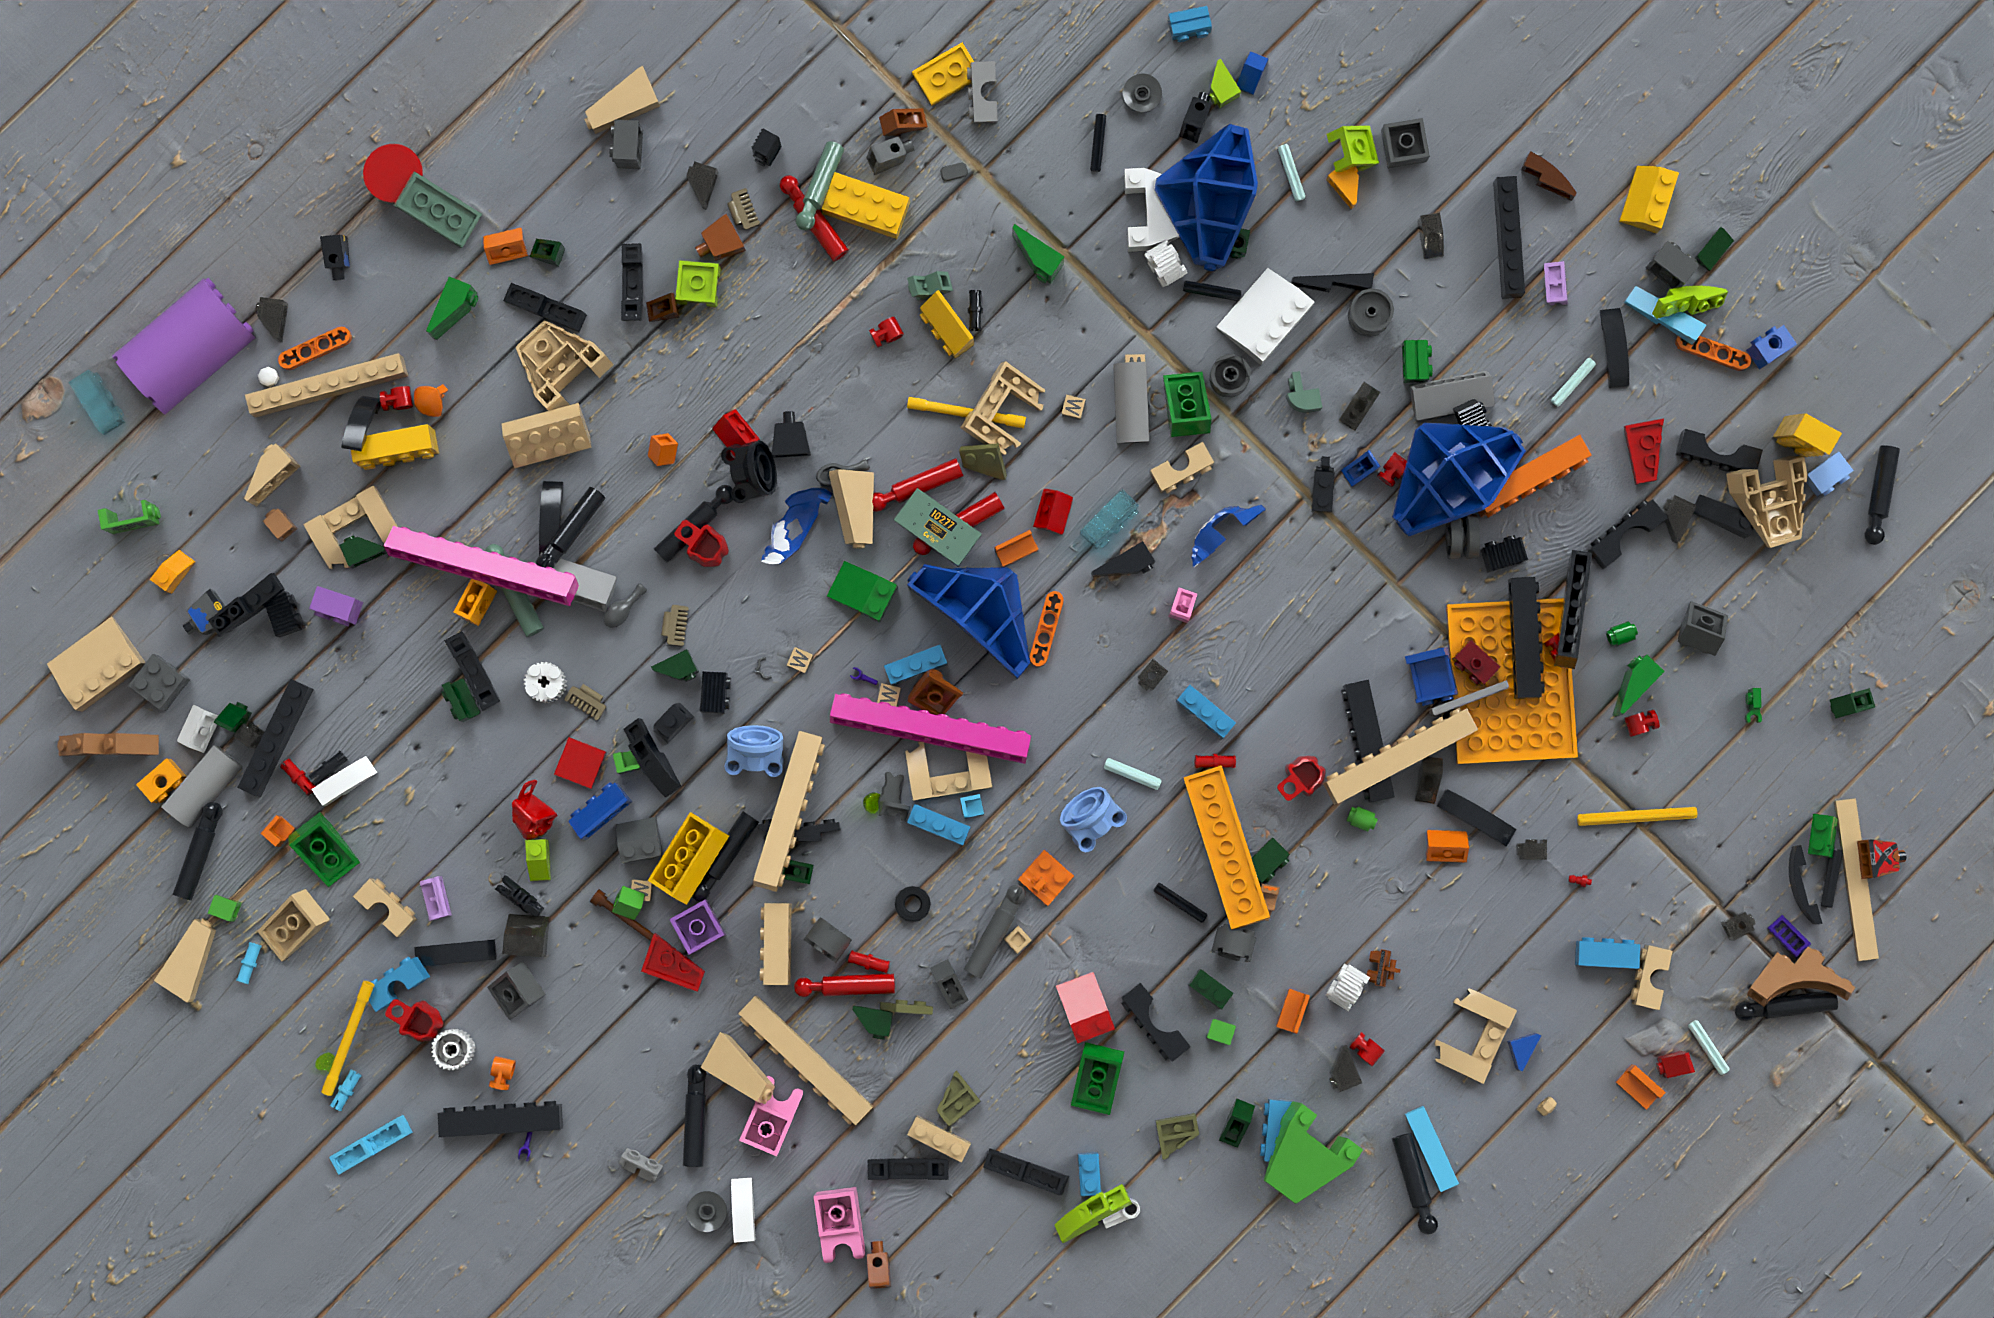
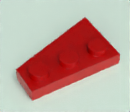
[1624,418,1664,485]
[641,933,705,992]

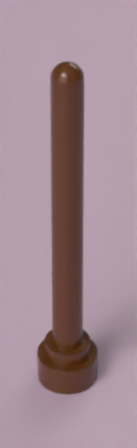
[590,889,653,941]

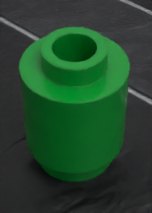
[1606,621,1638,646]

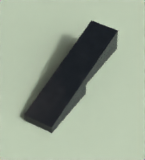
[1291,273,1374,293]
[503,283,587,332]
[983,1148,1069,1195]

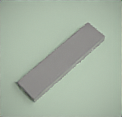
[1429,680,1509,717]

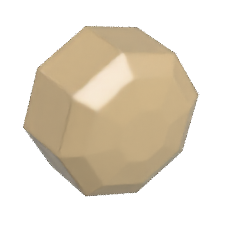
[1536,1096,1557,1116]

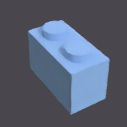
[1806,452,1854,496]

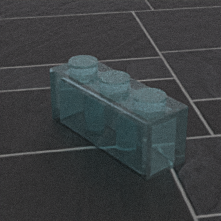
[68,369,125,435]
[1080,489,1139,550]

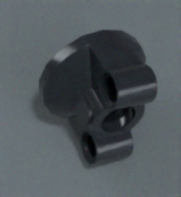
[721,441,777,503]

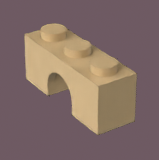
[1150,442,1214,494]
[353,878,417,937]
[1630,945,1673,1010]
[907,1115,971,1163]

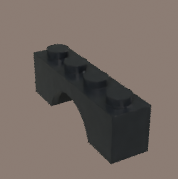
[1675,429,1763,472]
[1588,499,1668,569]
[1121,983,1191,1062]

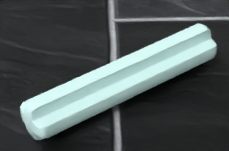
[1278,144,1305,201]
[1551,358,1596,407]
[1104,758,1161,790]
[1688,1020,1729,1075]

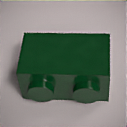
[1251,838,1290,883]
[1188,969,1234,1009]

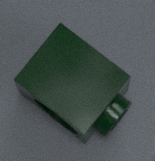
[1229,228,1250,259]

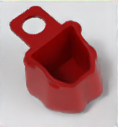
[674,520,729,567]
[1277,756,1326,801]
[512,780,557,840]
[385,999,443,1042]

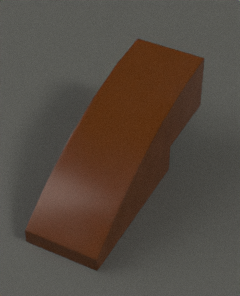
[1521,151,1577,201]

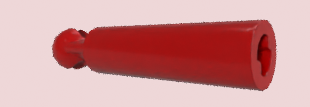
[779,175,849,262]
[872,458,963,512]
[913,492,1005,555]
[794,974,895,997]

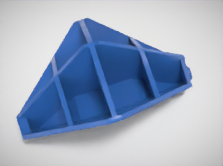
[1154,124,1258,271]
[1392,422,1526,536]
[907,564,1030,679]

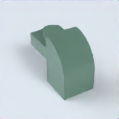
[907,271,953,300]
[1286,371,1322,413]

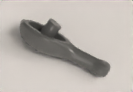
[816,459,870,486]
[604,584,647,628]

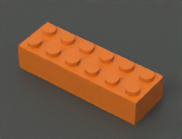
[1478,435,1592,518]

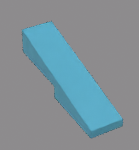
[1624,286,1706,345]
[1405,1106,1459,1192]
[329,1115,413,1175]

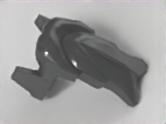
[878,772,910,821]

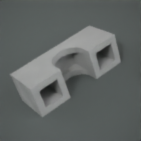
[967,61,998,124]

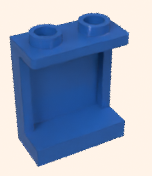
[1405,647,1458,706]

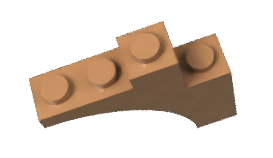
[57,733,159,756]
[1747,947,1856,1007]

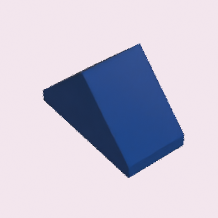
[1237,51,1268,95]
[1341,450,1381,486]
[1507,1033,1541,1071]

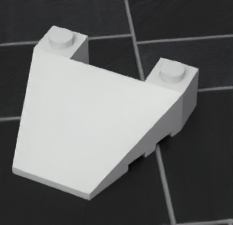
[1124,168,1180,252]

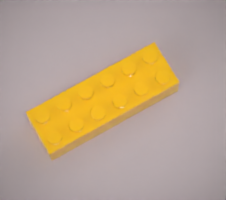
[1773,413,1842,457]

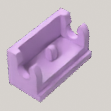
[1544,261,1568,305]
[420,876,452,921]

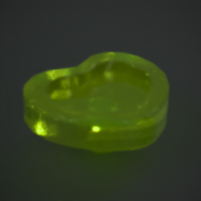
[863,792,880,814]
[315,1052,335,1072]

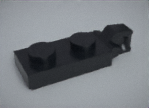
[1311,456,1335,513]

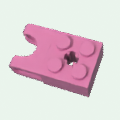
[739,1076,803,1156]
[814,1187,865,1263]

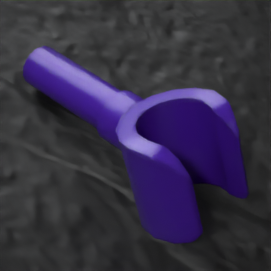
[850,667,878,685]
[518,1132,532,1162]

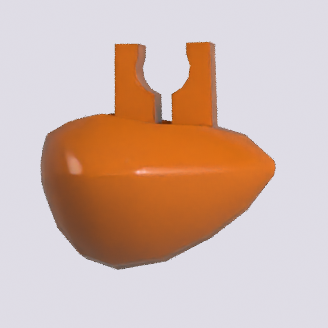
[414,384,448,417]

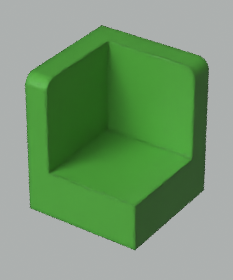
[613,751,642,774]
[612,886,645,920]
[208,895,242,922]
[1206,1019,1236,1045]

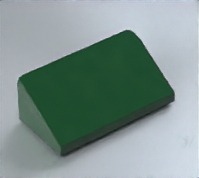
[1695,227,1734,271]

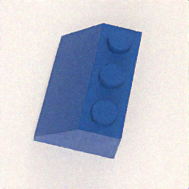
[569,782,633,840]

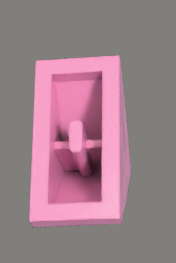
[1169,588,1197,623]

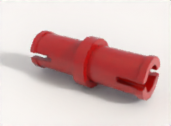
[1194,754,1236,768]
[280,758,316,796]
[848,950,890,974]

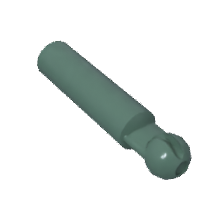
[796,141,844,231]
[485,544,544,637]

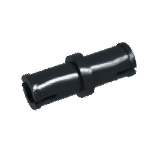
[967,290,983,331]
[308,750,348,786]

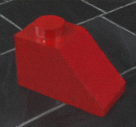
[1656,1051,1695,1078]

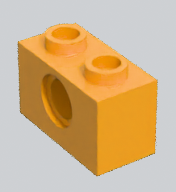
[453,579,497,626]
[136,758,187,803]

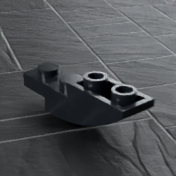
[208,573,285,637]
[623,718,682,797]
[758,819,841,842]

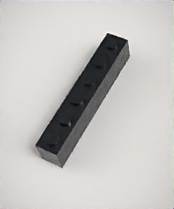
[1493,176,1525,299]
[1554,550,1592,669]
[1508,577,1545,699]
[237,679,314,797]
[1341,680,1395,803]
[437,1101,563,1138]

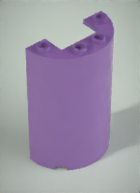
[112,278,256,414]

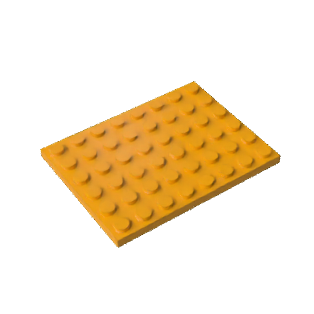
[1446,598,1578,764]

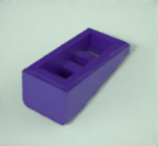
[1767,915,1811,959]

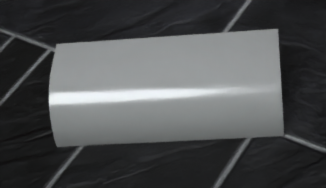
[1113,362,1149,444]
[1409,371,1495,420]
[540,553,617,612]
[161,746,242,828]

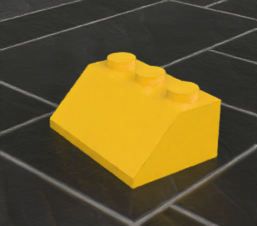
[1619,166,1679,234]
[919,290,974,358]

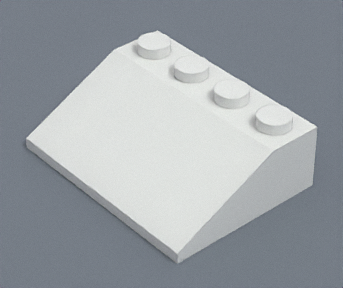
[1216,268,1314,365]

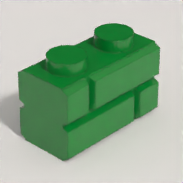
[1402,340,1433,383]
[1808,814,1838,858]

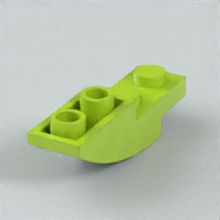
[1652,286,1728,319]
[1054,1184,1132,1243]

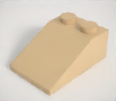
[244,443,301,507]
[257,889,330,962]

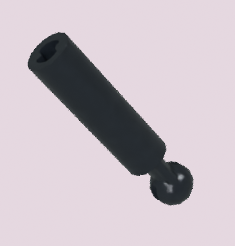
[1864,445,1900,545]
[654,485,733,563]
[536,487,605,569]
[173,802,223,900]
[692,811,759,901]
[1735,991,1838,1021]
[683,1065,707,1167]
[1392,1133,1438,1235]

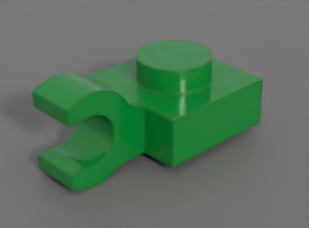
[1745,688,1762,723]

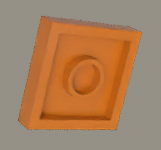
[1018,850,1074,906]

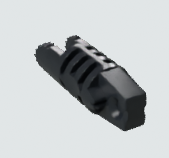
[495,875,544,917]

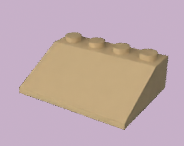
[47,617,146,712]

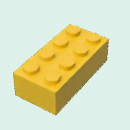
[822,172,910,239]
[351,424,439,470]
[648,812,729,905]

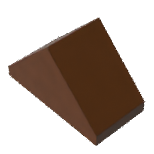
[646,293,680,322]

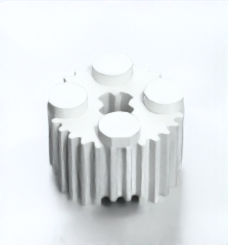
[1144,240,1187,287]
[524,662,567,703]
[1326,963,1370,1012]
[431,1029,475,1070]

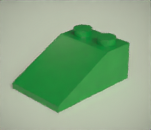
[1012,224,1064,284]
[426,277,478,340]
[1163,372,1212,437]
[827,561,898,622]
[1613,655,1665,717]
[288,812,360,887]
[1071,1042,1124,1115]

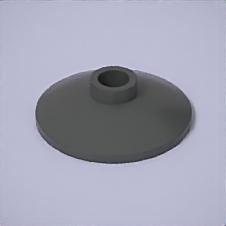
[1123,74,1162,113]
[686,1191,727,1232]

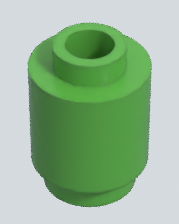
[1346,806,1378,832]

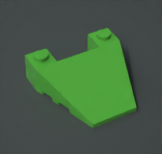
[1264,1101,1363,1204]

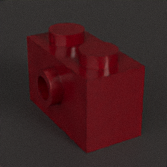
[1452,640,1500,686]

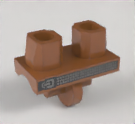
[1367,949,1401,987]

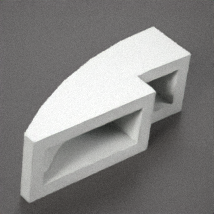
[311,756,377,806]
[731,1177,756,1243]

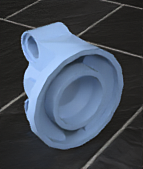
[724,725,784,777]
[1060,787,1127,852]

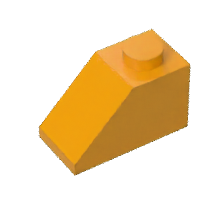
[1326,167,1359,210]
[149,550,195,594]

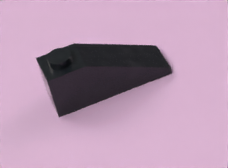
[1691,494,1754,539]
[1091,541,1155,577]

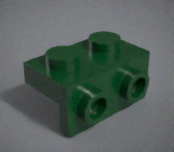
[441,678,481,722]

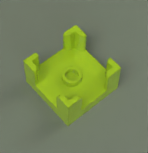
[1326,126,1379,172]
[675,260,721,307]

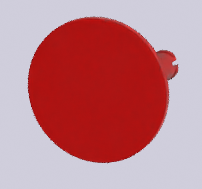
[363,144,423,203]

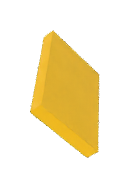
[912,42,974,106]

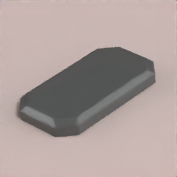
[940,162,968,181]

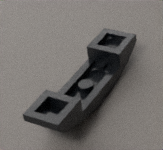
[621,243,643,321]
[1600,308,1629,388]
[341,396,381,451]
[539,481,563,556]
[444,631,500,711]
[1437,789,1517,847]
[1788,845,1823,924]
[414,939,497,966]
[868,1158,949,1180]

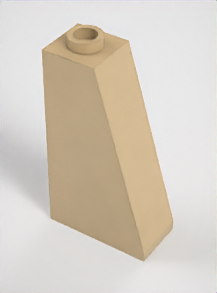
[584,66,660,134]
[829,469,874,549]
[154,918,216,1003]
[701,1032,775,1104]

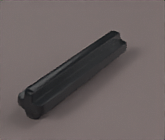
[1090,114,1106,172]
[1183,281,1242,301]
[1821,849,1843,908]
[1154,883,1207,923]

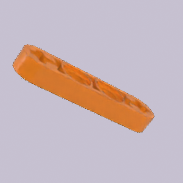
[278,326,352,370]
[1675,336,1751,371]
[1030,591,1063,667]

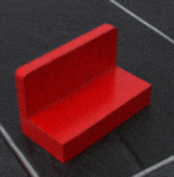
[712,409,760,457]
[1033,489,1073,535]

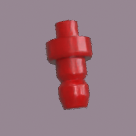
[1568,875,1592,887]

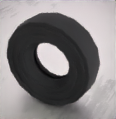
[895,886,931,922]

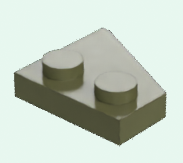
[959,443,1007,480]
[880,999,933,1015]
[936,1070,981,1127]
[1155,1113,1199,1160]

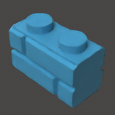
[1168,6,1212,42]
[1078,1152,1101,1196]

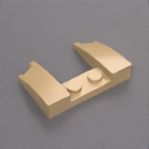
[960,361,1045,455]
[303,486,398,569]
[905,742,992,801]
[1435,988,1517,1084]

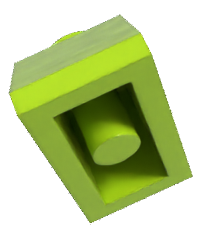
[1209,58,1241,108]
[525,839,551,881]

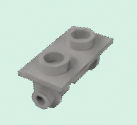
[619,1148,663,1182]

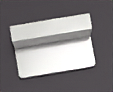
[177,705,218,753]

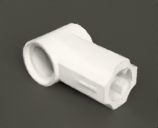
[1102,1198,1140,1228]

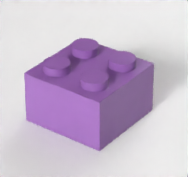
[309,586,363,627]
[669,900,726,955]

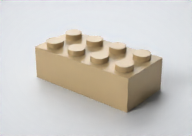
[502,403,592,468]
[760,903,792,985]

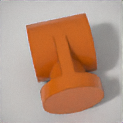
[489,1056,516,1090]

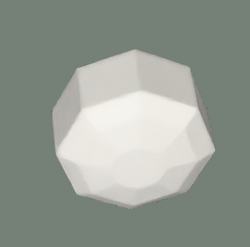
[258,367,279,387]

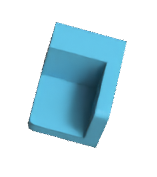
[960,794,984,818]

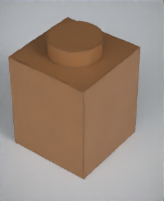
[263,508,297,541]

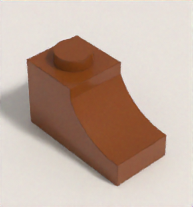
[879,108,928,136]

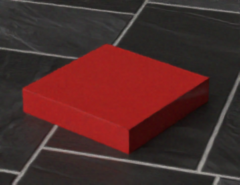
[554,737,607,789]

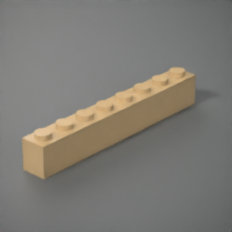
[245,353,408,418]
[1323,707,1478,805]
[753,731,825,892]
[738,995,873,1125]

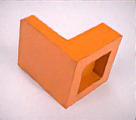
[648,433,678,466]
[260,815,295,847]

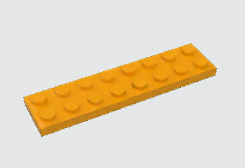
[1183,765,1270,930]

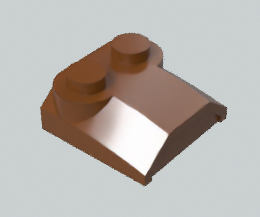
[908,669,963,715]

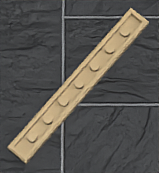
[1834,798,1879,961]

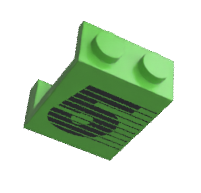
[98,500,161,534]

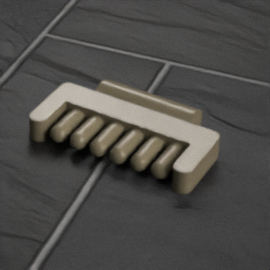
[727,188,760,230]
[661,605,689,646]
[564,684,606,720]

